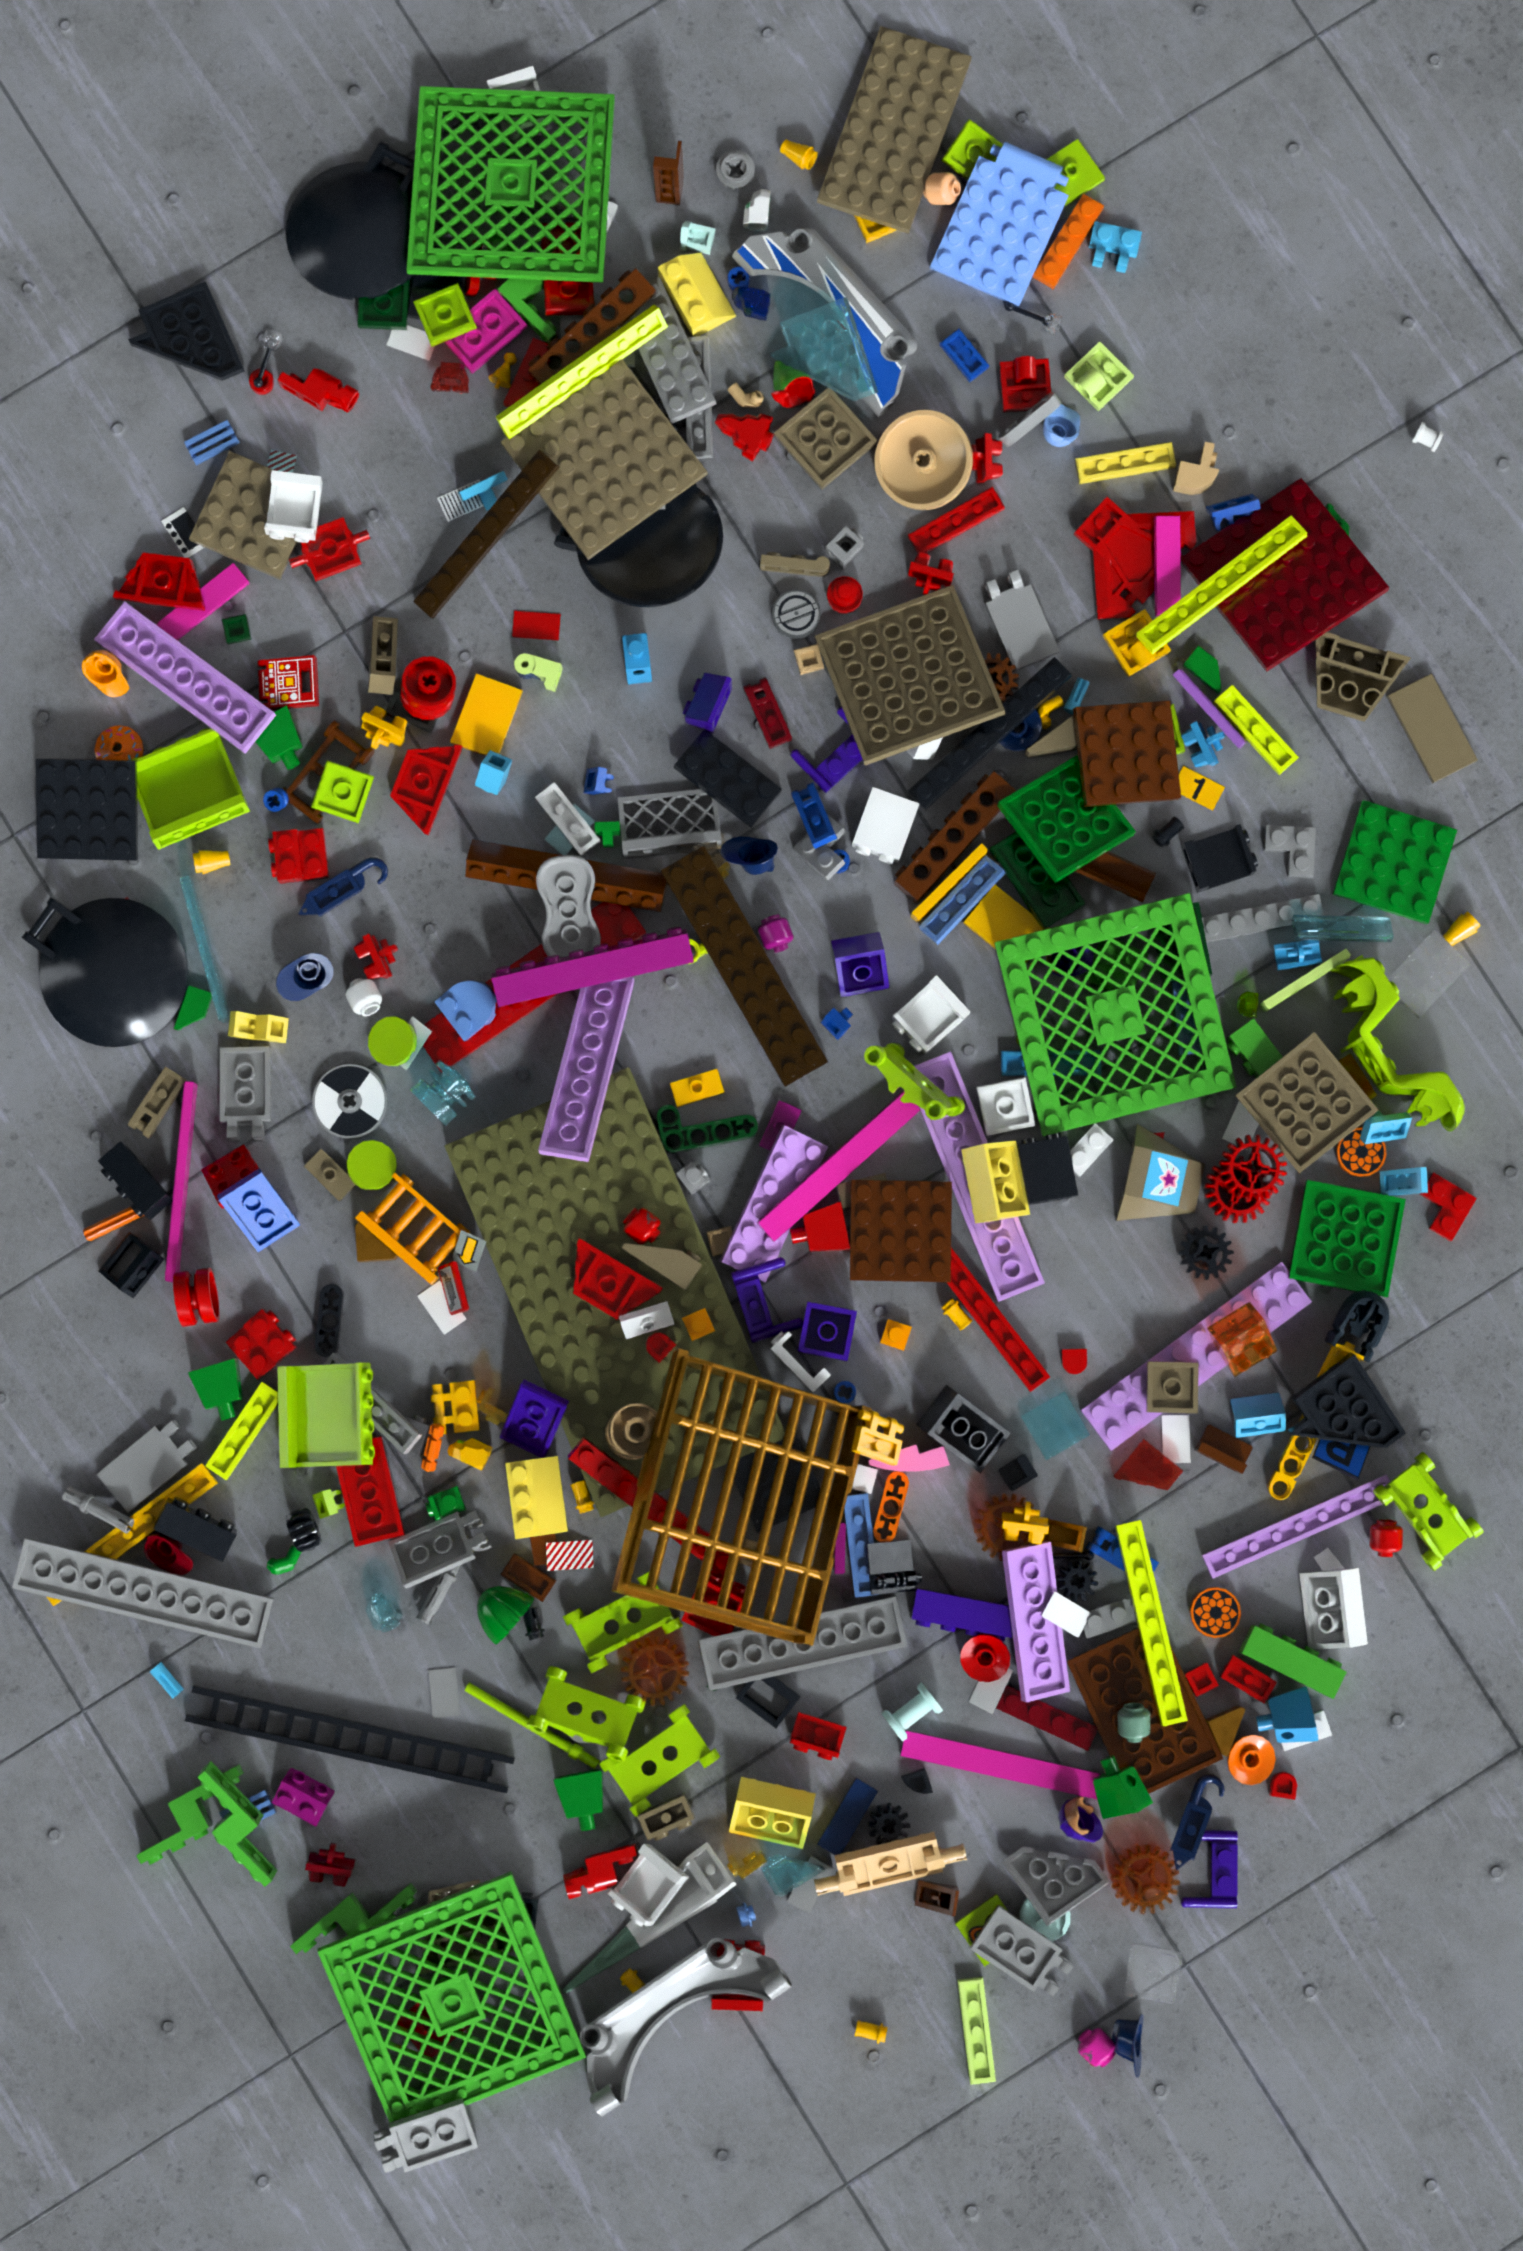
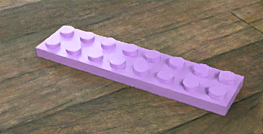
[94,602,276,754]
[538,977,635,1162]

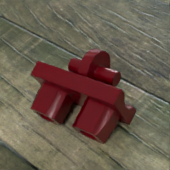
[305,1843,356,1887]

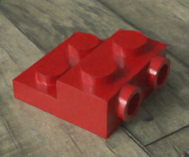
[268,828,329,884]
[225,1309,297,1380]
[681,1571,746,1637]

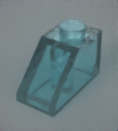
[761,1854,825,1896]

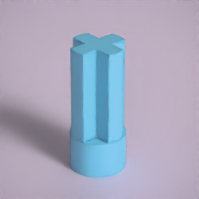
[1063,677,1090,715]
[150,1662,184,1699]

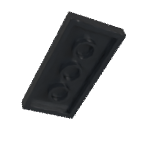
[673,729,782,828]

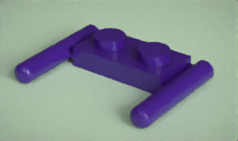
[790,706,862,793]
[731,1257,803,1343]
[1181,1830,1238,1908]

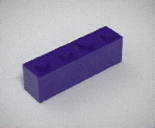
[911,1588,1013,1642]

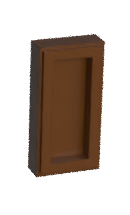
[500,1553,557,1602]

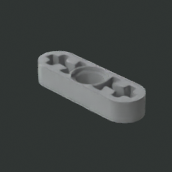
[998,392,1062,448]

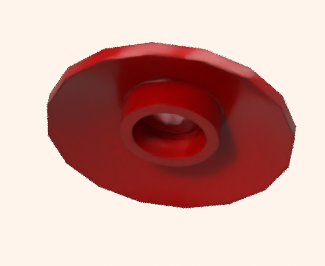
[960,1634,1010,1682]

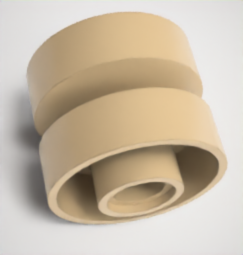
[605,1403,657,1460]

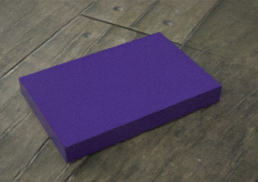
[499,1379,569,1458]

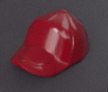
[143,1532,194,1575]

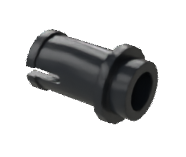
[1152,816,1184,847]
[523,1607,545,1641]

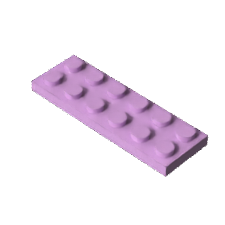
[720,1125,828,1283]
[1002,1541,1070,1702]

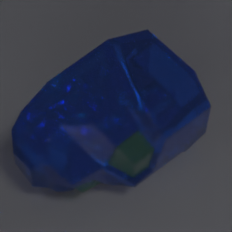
[732,287,771,321]

